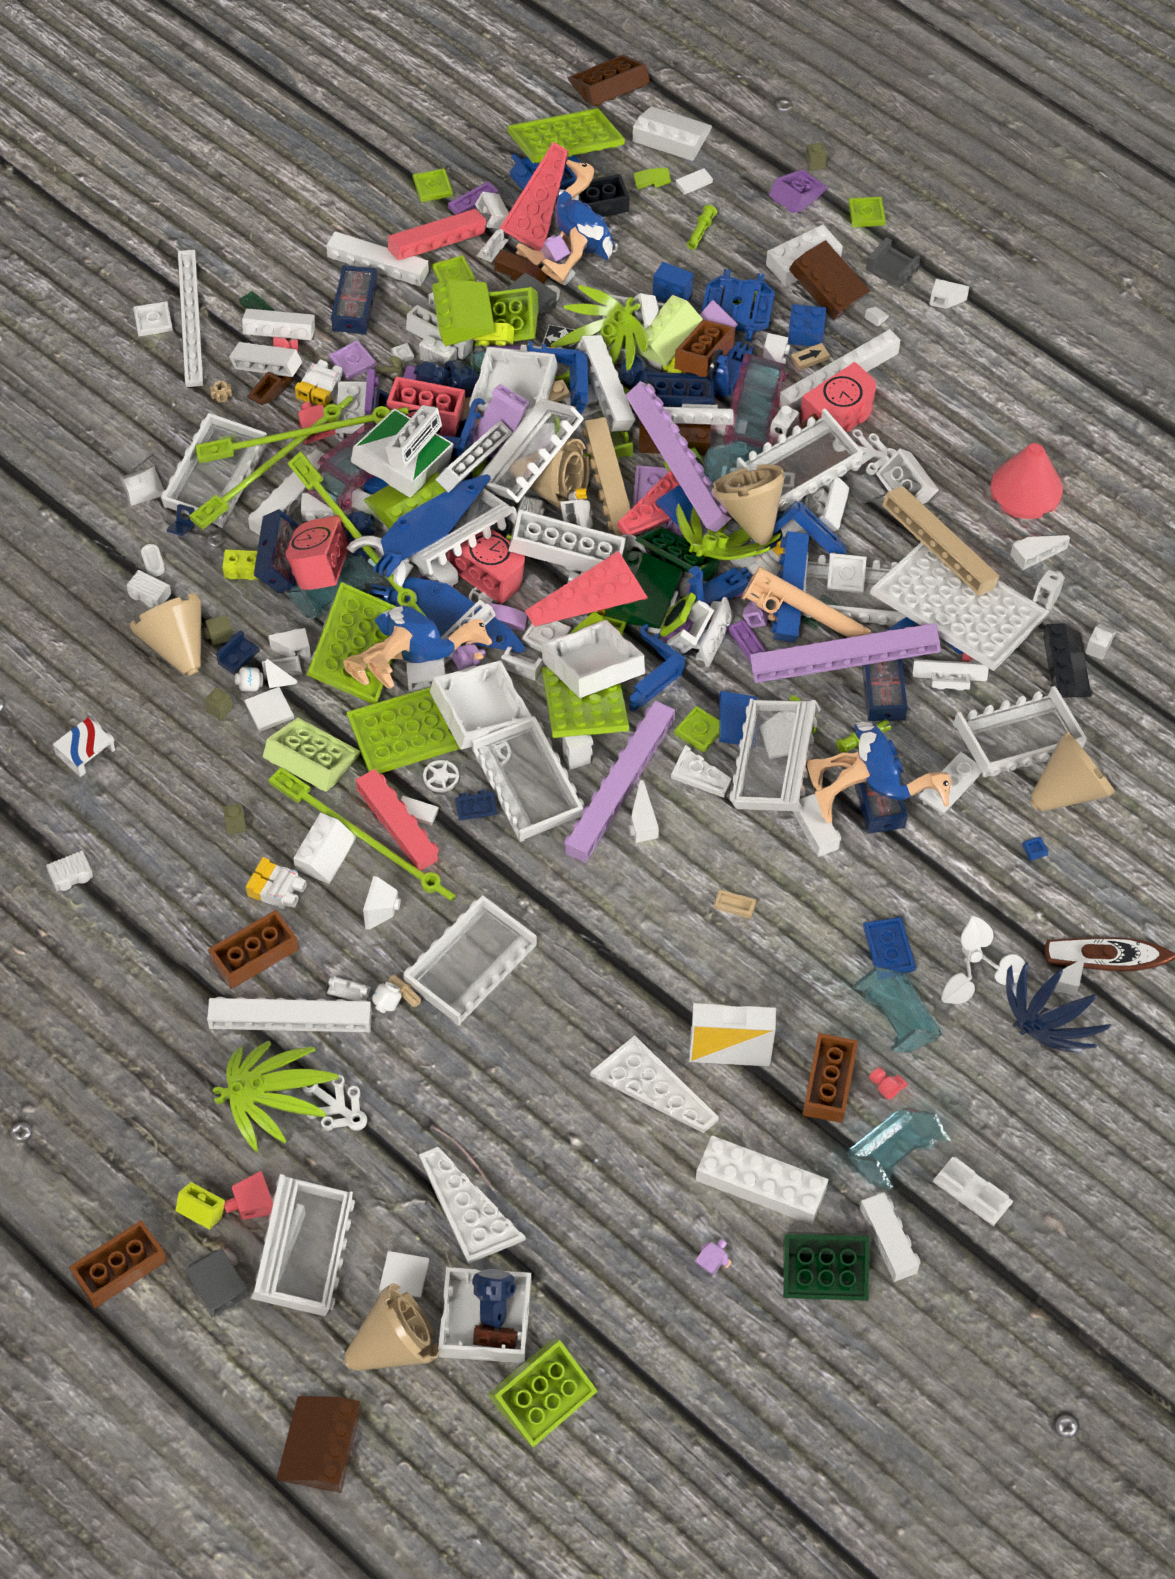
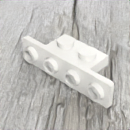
[663,404,734,425]
[912,659,989,690]

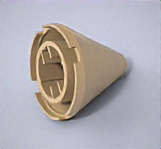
[510,438,590,510]
[712,464,785,545]
[129,594,201,676]
[1030,732,1115,812]
[344,1283,439,1371]

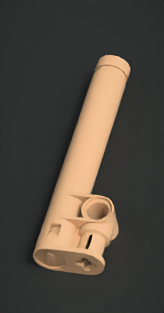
[741,566,871,638]

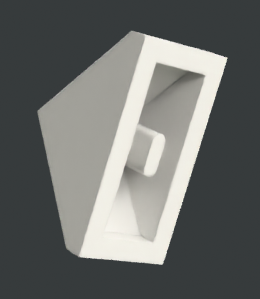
[265,659,297,688]
[1048,960,1084,996]

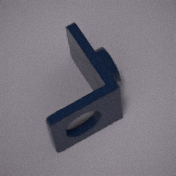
[167,504,195,536]

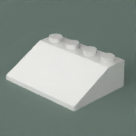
[632,106,712,161]

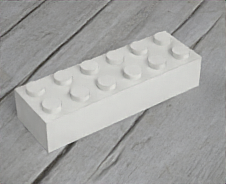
[508,510,626,572]
[696,1136,829,1225]

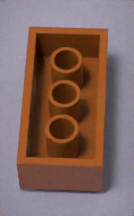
[674,319,735,377]
[208,910,299,989]
[803,1033,858,1123]
[69,1220,167,1309]

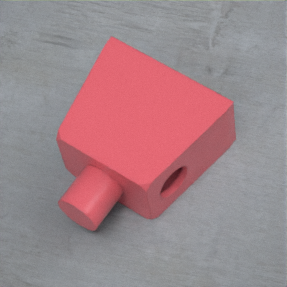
[298,402,337,445]
[224,1171,273,1220]

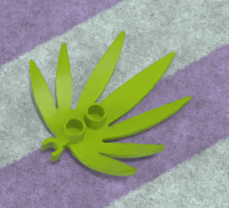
[551,285,647,374]
[676,503,781,560]
[213,1041,339,1152]

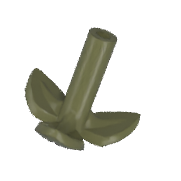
[376,356,405,378]

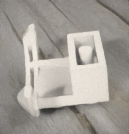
[346,536,414,587]

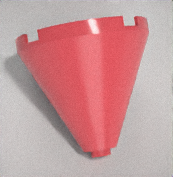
[990,443,1063,519]

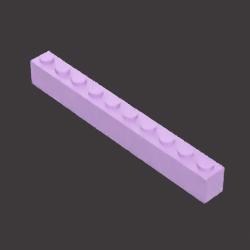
[625,381,732,532]
[750,623,941,683]
[564,701,675,863]

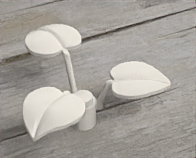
[941,915,1025,1004]

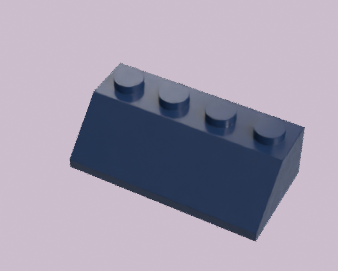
[643,372,714,407]

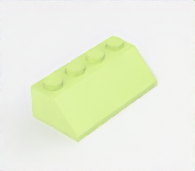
[636,295,703,367]

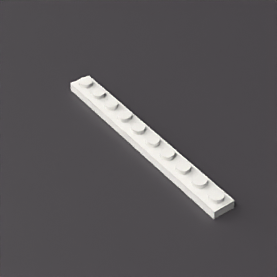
[178,250,203,387]

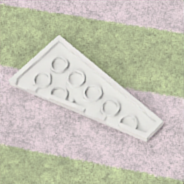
[590,1035,719,1133]
[419,1147,526,1264]

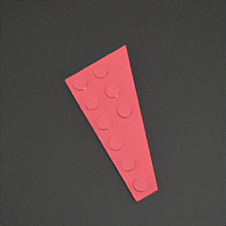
[500,142,568,251]
[617,470,680,539]
[525,551,648,627]

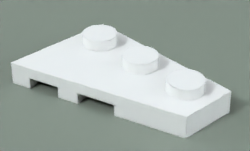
[671,745,731,798]

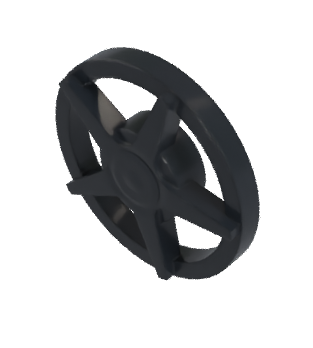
[706,349,723,382]

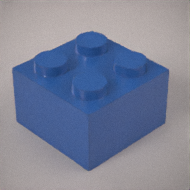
[653,261,694,303]
[788,304,826,347]

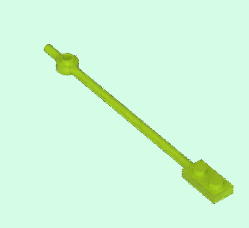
[189,395,354,530]
[196,406,409,463]
[287,451,426,616]
[268,767,456,902]

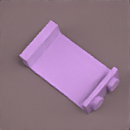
[472,384,530,458]

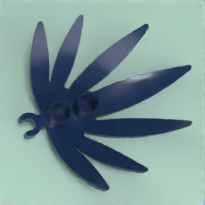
[1006,962,1111,1052]

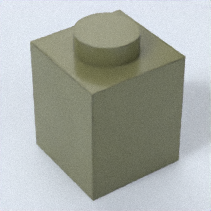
[806,143,827,171]
[204,615,233,646]
[204,687,233,721]
[223,803,247,835]

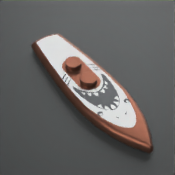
[1044,937,1175,971]

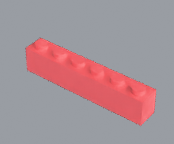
[388,209,486,261]
[355,769,439,871]

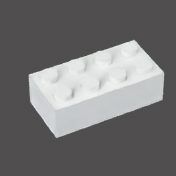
[766,225,843,287]

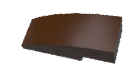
[494,250,548,285]
[247,372,294,405]

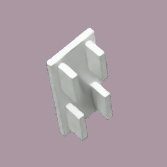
[335,382,367,438]
[693,597,734,667]
[919,752,982,816]
[933,1157,1013,1226]

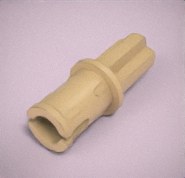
[388,974,421,1007]

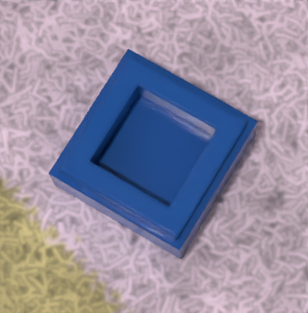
[1022,836,1048,861]

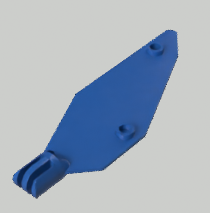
[373,474,491,578]
[369,577,525,653]

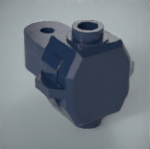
[618,354,659,387]
[413,361,449,386]
[444,361,480,398]
[341,511,376,561]
[472,1269,516,1328]

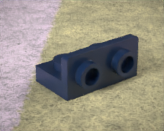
[216,630,259,675]
[455,789,497,821]

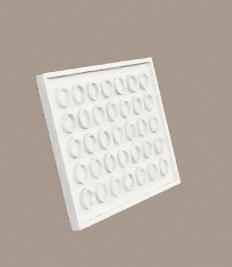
[870,542,1050,671]

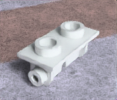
[477,229,509,263]
[327,976,372,1001]

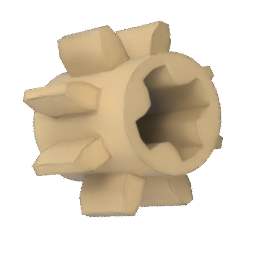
[210,380,232,402]

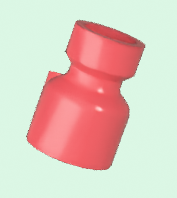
[273,337,298,352]
[869,1067,908,1100]

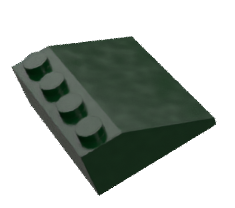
[635,525,721,582]
[605,550,683,629]
[783,1232,870,1301]

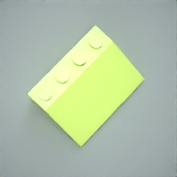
[263,718,361,792]

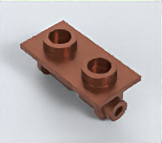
[473,1323,518,1349]

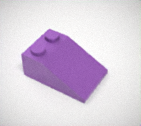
[769,169,828,213]

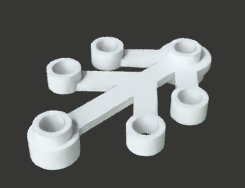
[833,429,897,475]
[302,1075,367,1131]

